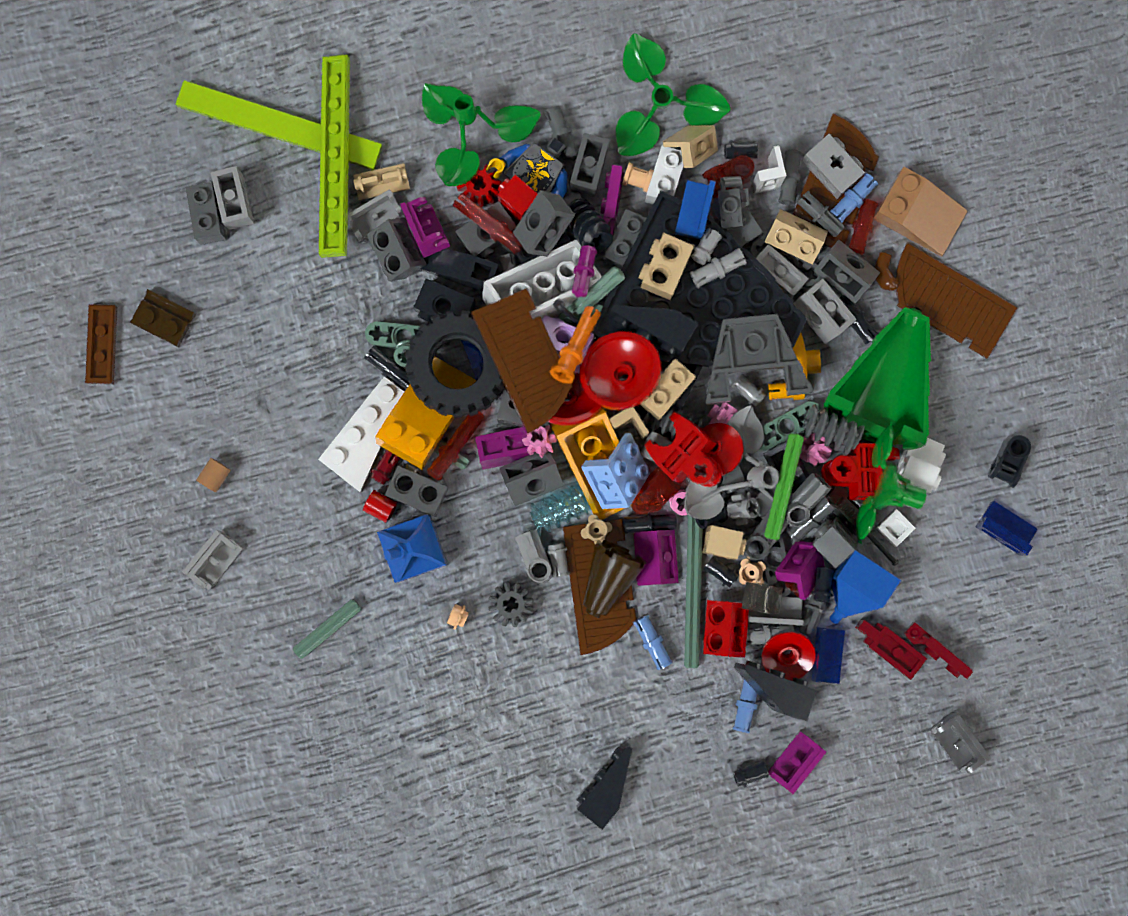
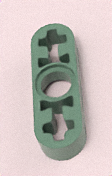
[365,322,419,350]
[758,401,821,452]

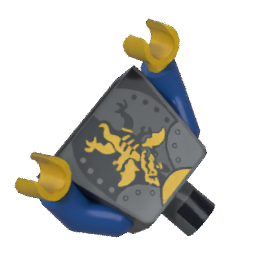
[486,137,568,198]

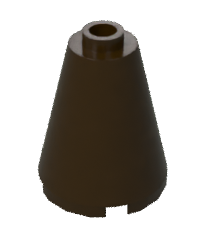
[583,540,646,618]

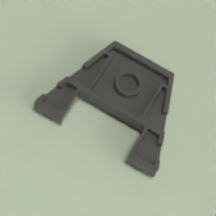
[705,314,813,405]

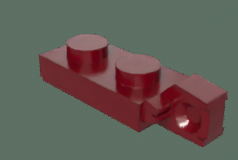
[855,619,927,680]
[904,622,973,679]

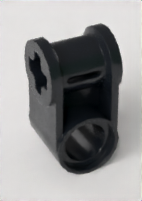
[988,435,1032,488]

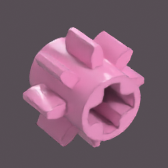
[707,402,738,425]
[522,425,557,458]
[800,433,832,466]

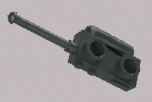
[828,487,899,566]

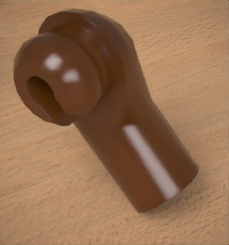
[875,252,899,291]

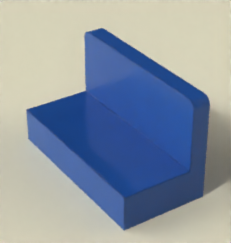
[675,180,716,240]

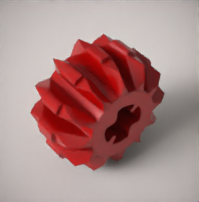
[457,164,501,209]

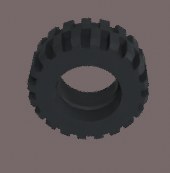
[405,310,505,418]

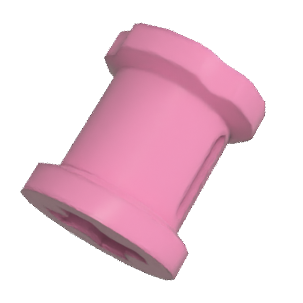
[669,489,688,515]

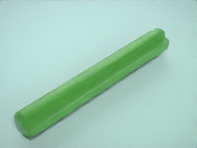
[765,434,804,540]

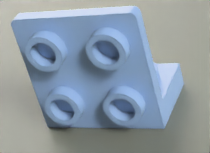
[581,433,650,509]

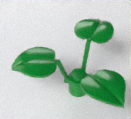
[615,33,731,156]
[422,83,541,186]
[855,422,927,544]

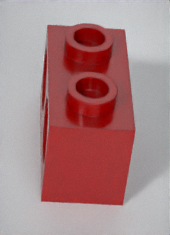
[497,175,537,223]
[703,600,749,658]

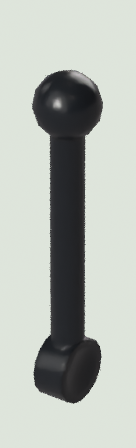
[553,299,579,325]

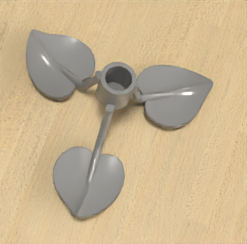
[684,406,795,519]

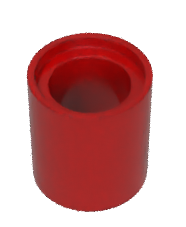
[363,490,398,523]

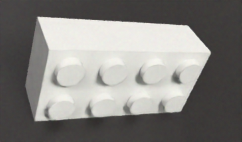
[482,239,602,319]

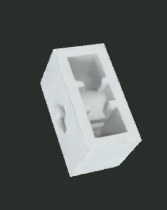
[645,145,684,204]

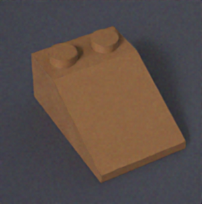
[873,167,967,257]

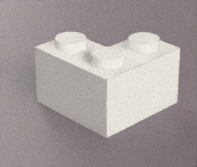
[896,438,946,494]

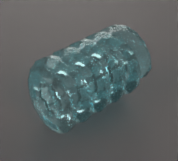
[530,486,589,536]

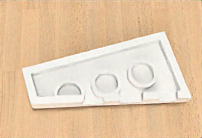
[318,377,404,492]

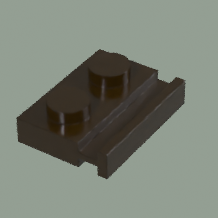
[130,289,196,348]

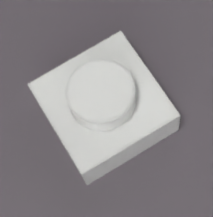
[876,509,916,547]

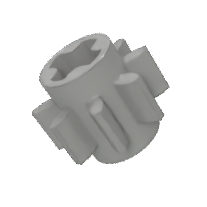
[727,492,760,526]

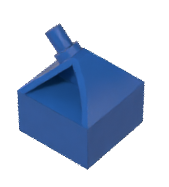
[377,514,448,583]
[830,550,901,624]

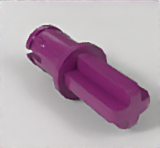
[572,245,597,298]

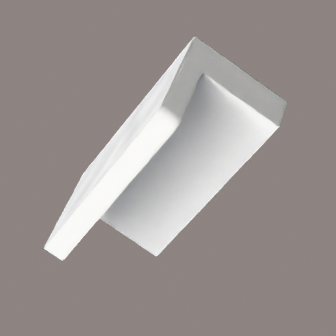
[752,145,786,194]

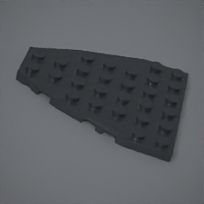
[591,190,807,369]

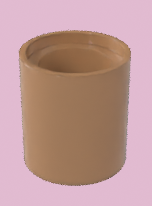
[196,457,231,493]

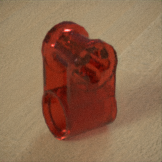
[702,155,755,199]
[631,467,681,515]

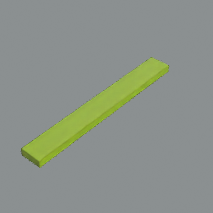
[318,55,350,258]
[175,80,383,170]

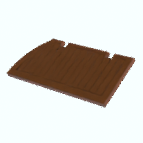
[793,114,880,248]
[896,243,1018,359]
[471,288,573,434]
[563,519,637,655]

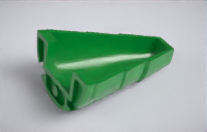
[824,307,931,450]

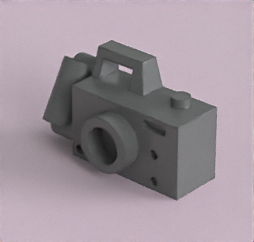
[718,176,750,229]

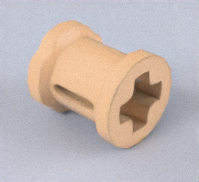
[622,162,654,192]

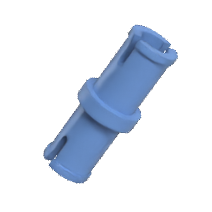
[830,173,878,223]
[633,614,673,670]
[733,678,758,734]

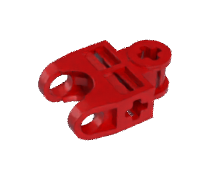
[645,411,722,487]
[821,443,900,500]

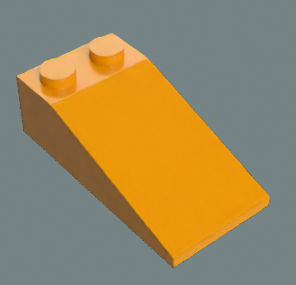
[375,356,476,470]
[550,408,645,520]

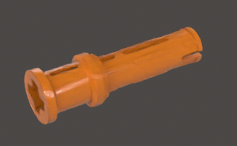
[550,306,601,384]

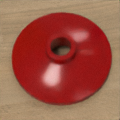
[702,423,744,476]
[761,631,815,681]

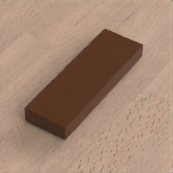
[85,304,117,385]

